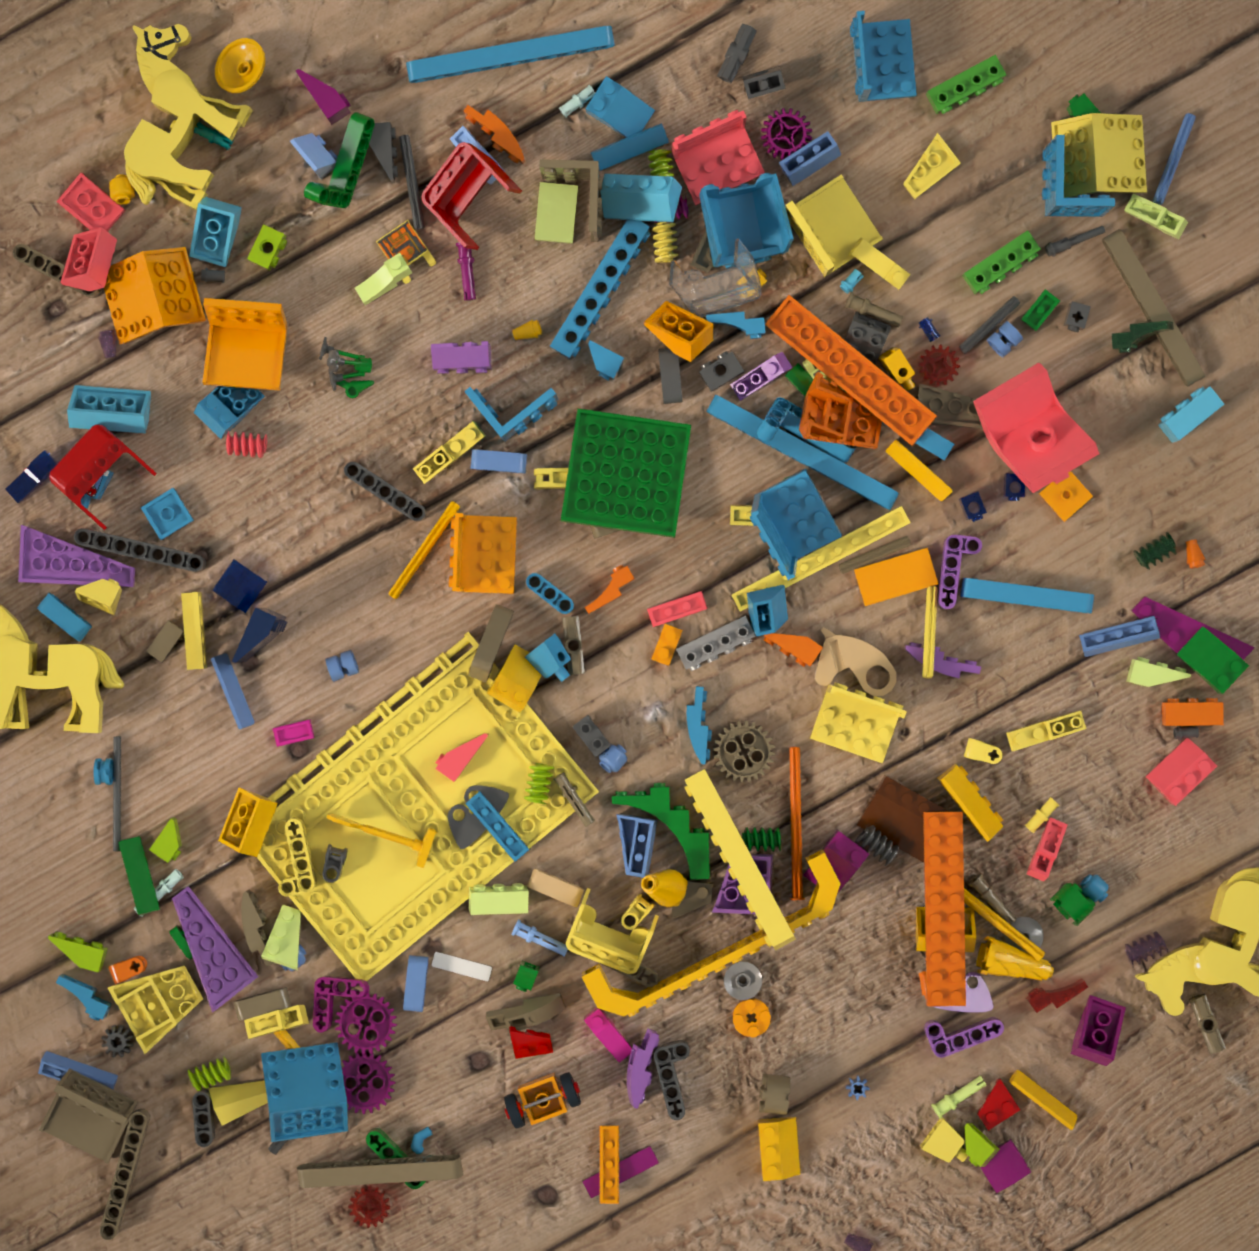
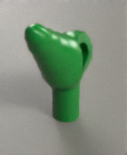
[336,380,374,399]

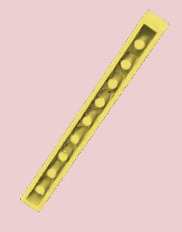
[684,769,796,950]

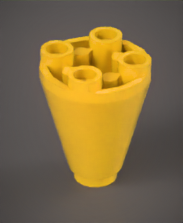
[641,869,688,907]

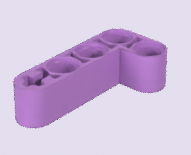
[937,535,982,609]
[924,1017,1004,1058]

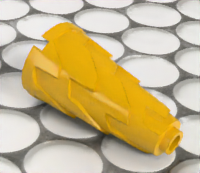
[976,936,1054,981]

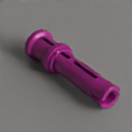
[456,242,476,301]

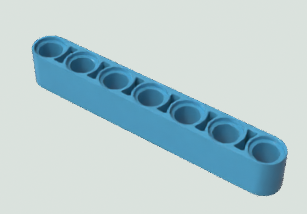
[960,578,1094,614]

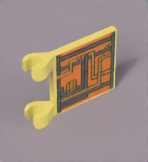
[376,220,436,284]

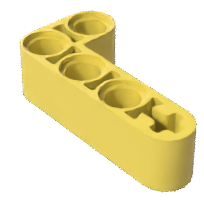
[278,817,316,897]

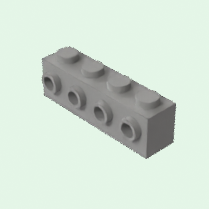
[676,616,755,671]

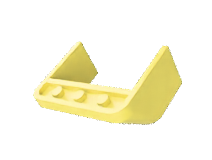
[566,888,659,974]

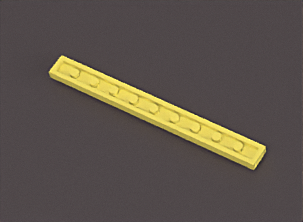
[731,506,910,612]

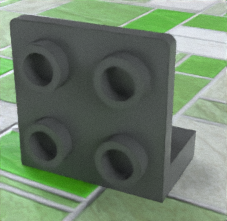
[844,312,891,365]

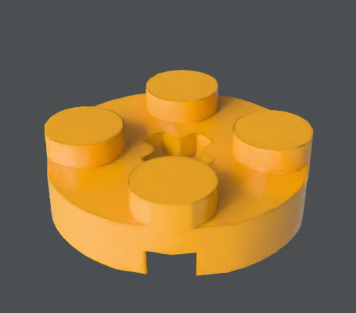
[733,998,771,1038]

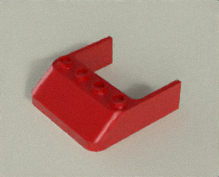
[422,142,522,250]
[49,424,157,530]

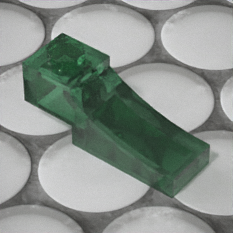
[1112,321,1174,353]

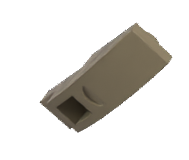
[241,890,274,967]
[486,993,566,1033]

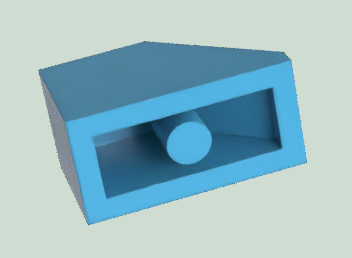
[588,340,624,381]

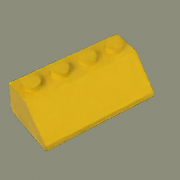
[937,764,1003,842]

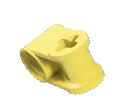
[964,738,1002,764]
[621,893,655,930]

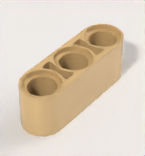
[527,868,585,907]

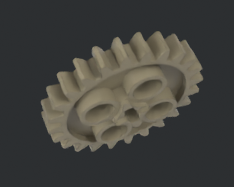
[713,720,775,783]

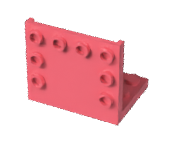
[672,110,765,206]

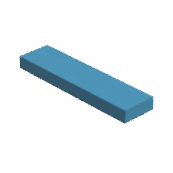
[591,123,669,171]
[465,791,530,862]

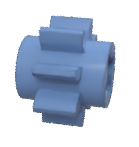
[845,1075,870,1100]

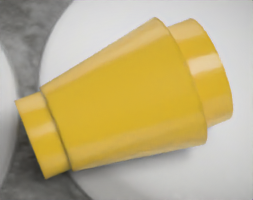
[512,319,542,340]

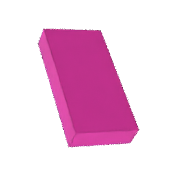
[272,719,315,747]

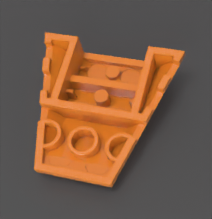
[799,372,882,449]

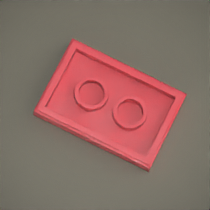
[56,173,126,232]

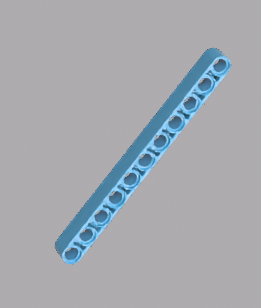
[406,26,615,83]
[706,395,899,510]

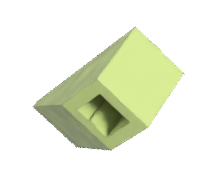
[1126,657,1191,687]

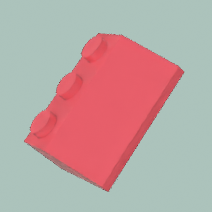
[61,227,117,291]
[1145,738,1217,806]

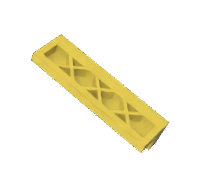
[181,592,207,670]

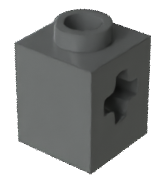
[1063,301,1091,332]

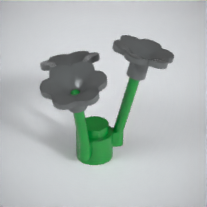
[319,337,372,391]

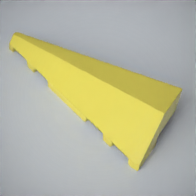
[209,1080,268,1126]

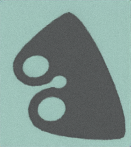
[448,785,509,849]

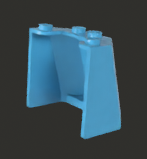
[699,173,793,269]

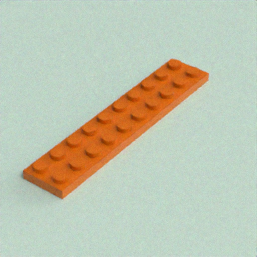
[765,295,937,446]
[923,812,966,1006]

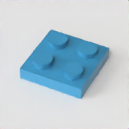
[141,488,194,540]

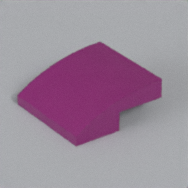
[980,1139,1031,1193]

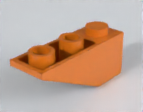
[763,633,823,667]

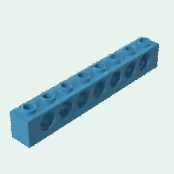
[550,220,651,360]

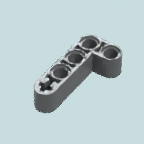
[654,1040,690,1120]

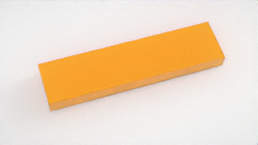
[600,1126,619,1204]

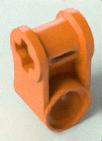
[108,955,148,985]

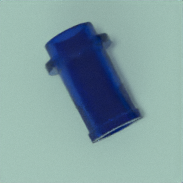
[918,317,941,342]

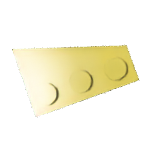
[903,133,961,200]

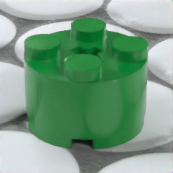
[1050,882,1096,926]

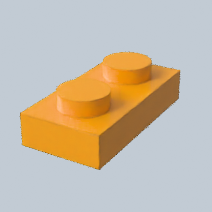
[651,624,683,666]

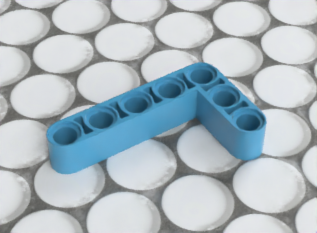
[757,397,857,463]

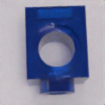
[1003,473,1025,501]
[958,492,987,522]

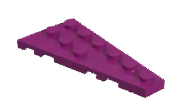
[1131,597,1255,660]

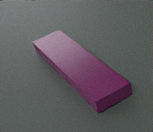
[582,1145,659,1198]

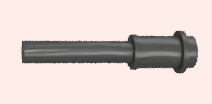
[1045,226,1105,257]

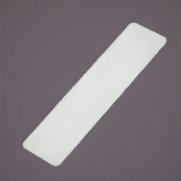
[432,952,492,981]

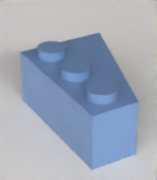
[616,813,658,878]

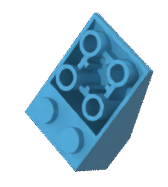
[194,386,265,439]

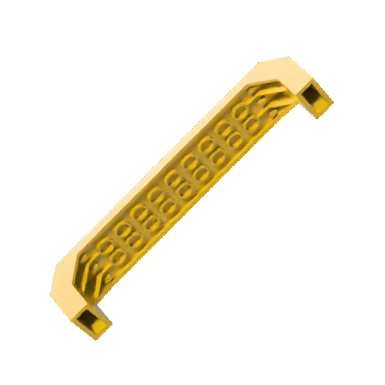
[582,849,840,1017]

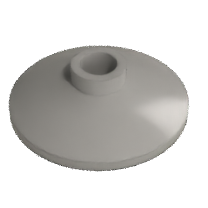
[1005,917,1043,951]
[724,961,762,1000]

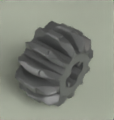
[101,1025,134,1057]

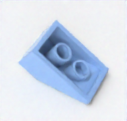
[290,133,338,180]

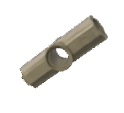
[562,616,585,675]
[1189,994,1226,1054]

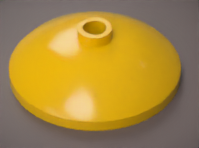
[215,38,266,93]

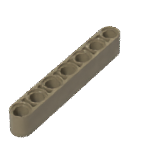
[100,1109,150,1240]

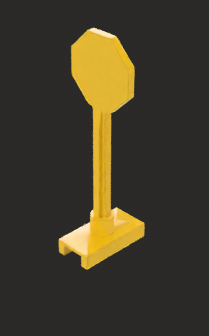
[326,813,436,868]

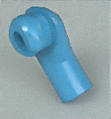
[411,1126,433,1154]

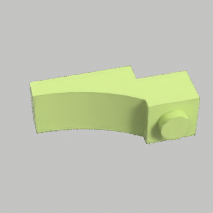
[1124,193,1188,239]
[355,253,412,305]

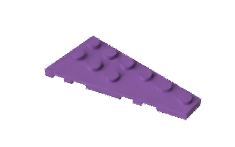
[18,525,135,587]
[172,886,258,1013]

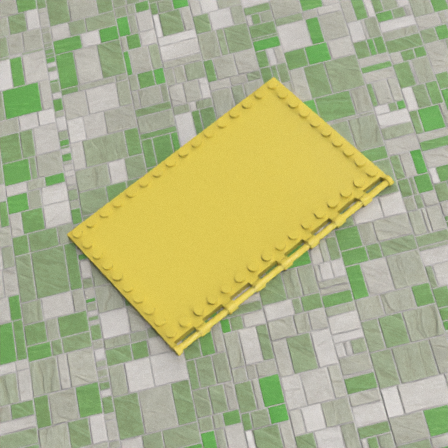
[257,631,599,982]

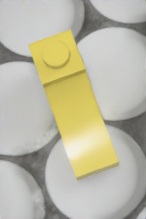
[849,238,911,290]
[244,1005,309,1039]

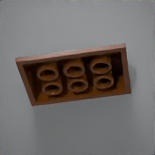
[856,775,950,862]

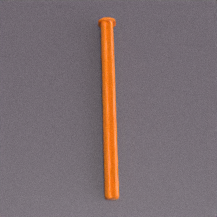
[789,747,805,900]

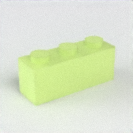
[469,883,529,915]

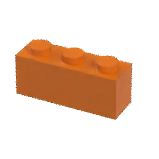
[1162,698,1224,726]

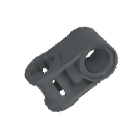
[322,844,348,883]

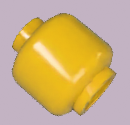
[109,174,135,205]

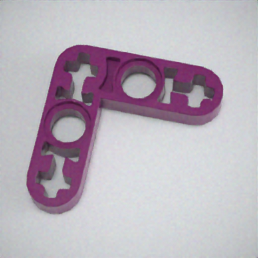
[313,976,369,1033]

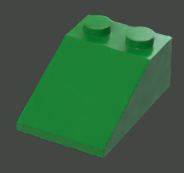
[1176,626,1249,694]

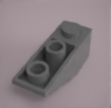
[369,122,398,183]

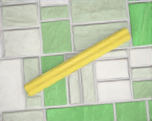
[922,586,938,679]

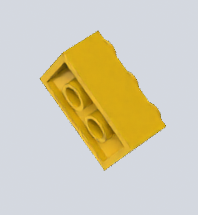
[218,787,278,857]
[916,907,976,952]
[758,1117,800,1181]

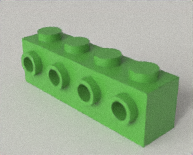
[926,54,1006,115]
[962,230,1041,294]

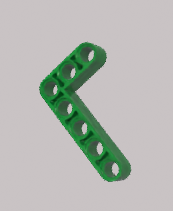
[304,112,375,208]

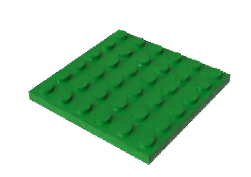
[561,408,691,538]

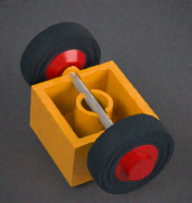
[504,1072,581,1129]

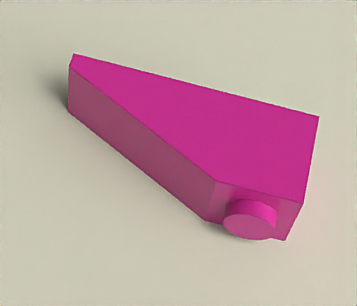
[584,1007,632,1063]

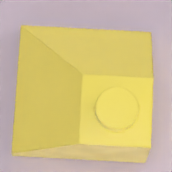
[75,579,122,615]

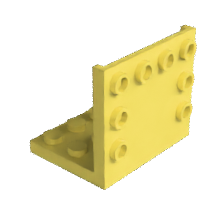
[1051,113,1147,198]
[785,174,883,277]
[810,682,907,763]

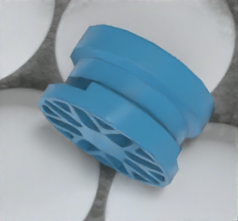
[94,758,113,785]

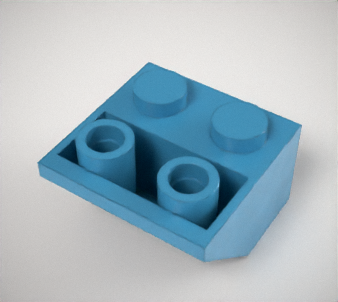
[747,585,788,637]

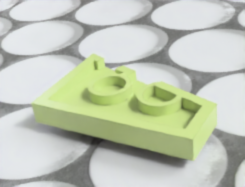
[261,905,301,970]

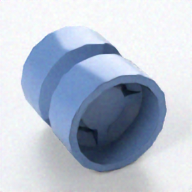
[986,321,1023,358]
[325,650,359,682]

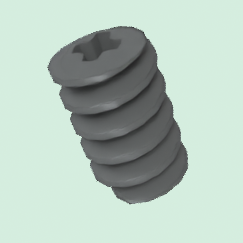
[855,825,899,866]

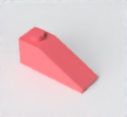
[435,733,489,782]

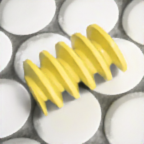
[652,222,678,263]

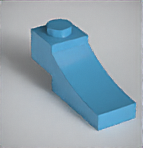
[706,312,766,339]
[56,974,112,1021]

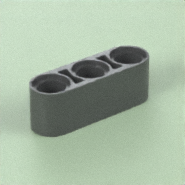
[658,348,683,404]
[192,1089,215,1147]

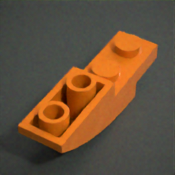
[464,105,525,164]

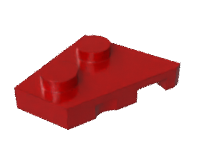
[509,1026,553,1059]

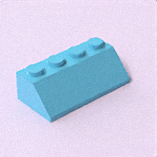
[600,174,682,222]
[67,385,151,433]

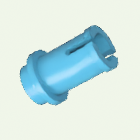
[840,269,864,294]

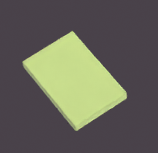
[535,182,578,244]

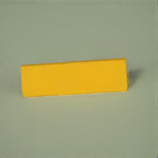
[886,440,953,502]
[1009,1070,1077,1130]

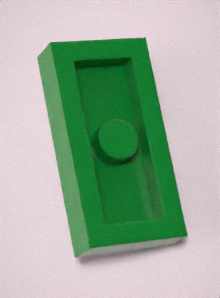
[1021,289,1060,332]

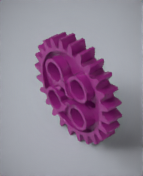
[335,992,397,1055]
[342,1052,396,1114]

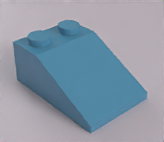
[586,76,655,138]

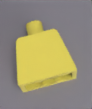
[920,1117,968,1163]

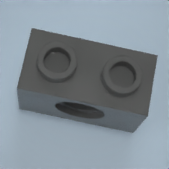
[742,66,786,99]
[699,351,744,392]
[572,715,611,757]

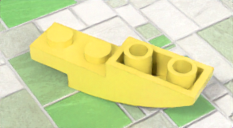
[413,421,486,484]
[1006,710,1086,751]

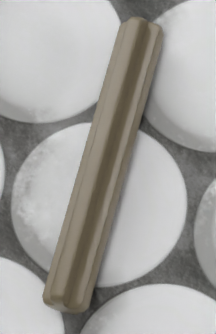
[839,536,911,574]

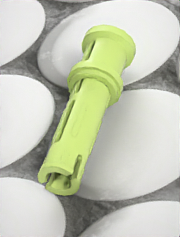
[931,1075,987,1119]

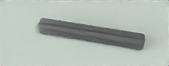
[959,296,1020,354]

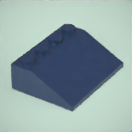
[232,608,288,663]

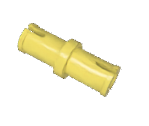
[1025,797,1060,833]

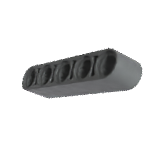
[344,462,427,522]

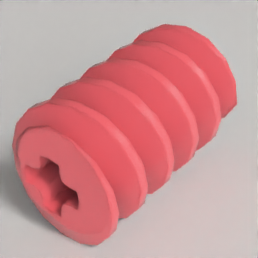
[226,431,268,458]

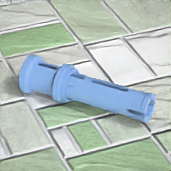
[511,919,568,956]

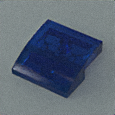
[212,559,267,613]

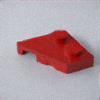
[977,1078,1020,1131]

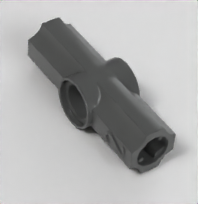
[717,23,757,84]

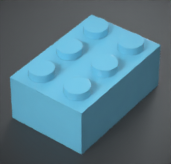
[1158,386,1224,443]

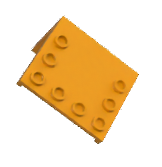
[104,247,206,345]
[202,298,288,390]
[449,513,517,594]

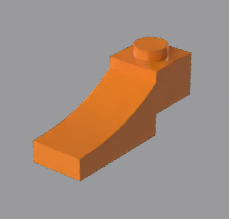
[585,565,635,614]

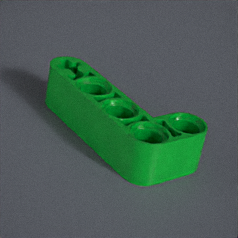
[366,1128,431,1189]

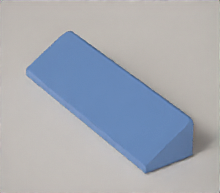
[1079,616,1160,657]
[211,653,255,729]
[38,1051,118,1090]

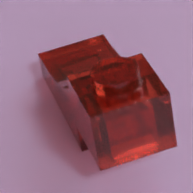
[1026,978,1088,1013]

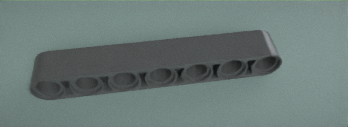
[74,528,206,572]

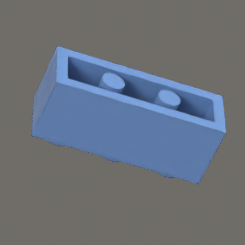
[779,131,841,186]

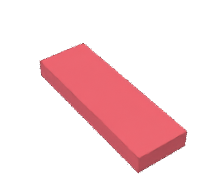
[647,591,707,627]

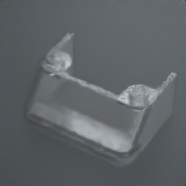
[669,238,762,317]

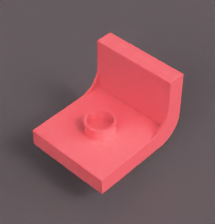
[973,363,1099,493]

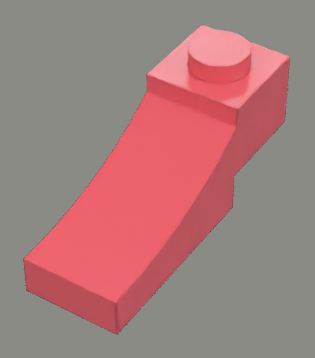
[1027,817,1068,882]

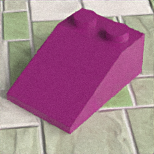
[295,69,351,125]
[803,829,869,894]
[1070,995,1126,1066]

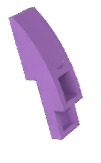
[904,642,981,678]
[627,1028,659,1109]

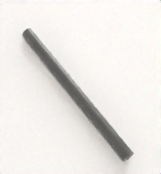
[113,736,121,851]

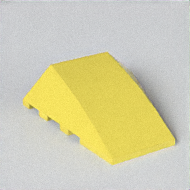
[107,965,203,1054]

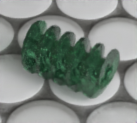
[1133,532,1177,570]

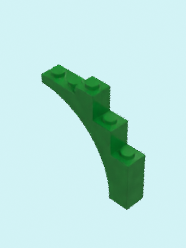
[612,783,710,879]

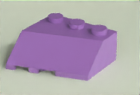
[431,341,492,374]
[712,854,773,914]

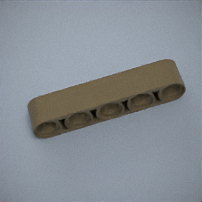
[12,244,101,299]

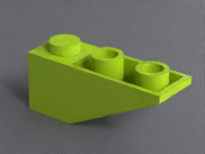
[48,932,108,972]

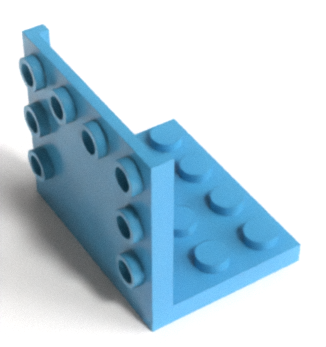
[850,11,917,102]
[1042,135,1115,217]
[464,387,559,442]
[750,469,842,580]
[261,1042,348,1142]

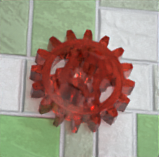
[918,344,960,387]
[348,1185,390,1228]

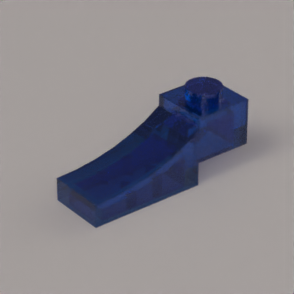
[5,450,58,503]

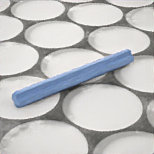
[1153,113,1196,205]

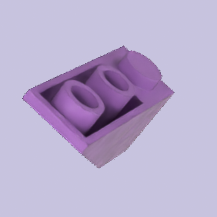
[730,352,793,401]

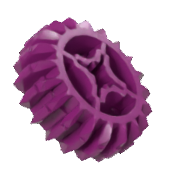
[761,108,812,160]

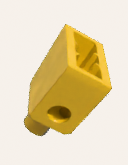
[878,347,916,391]

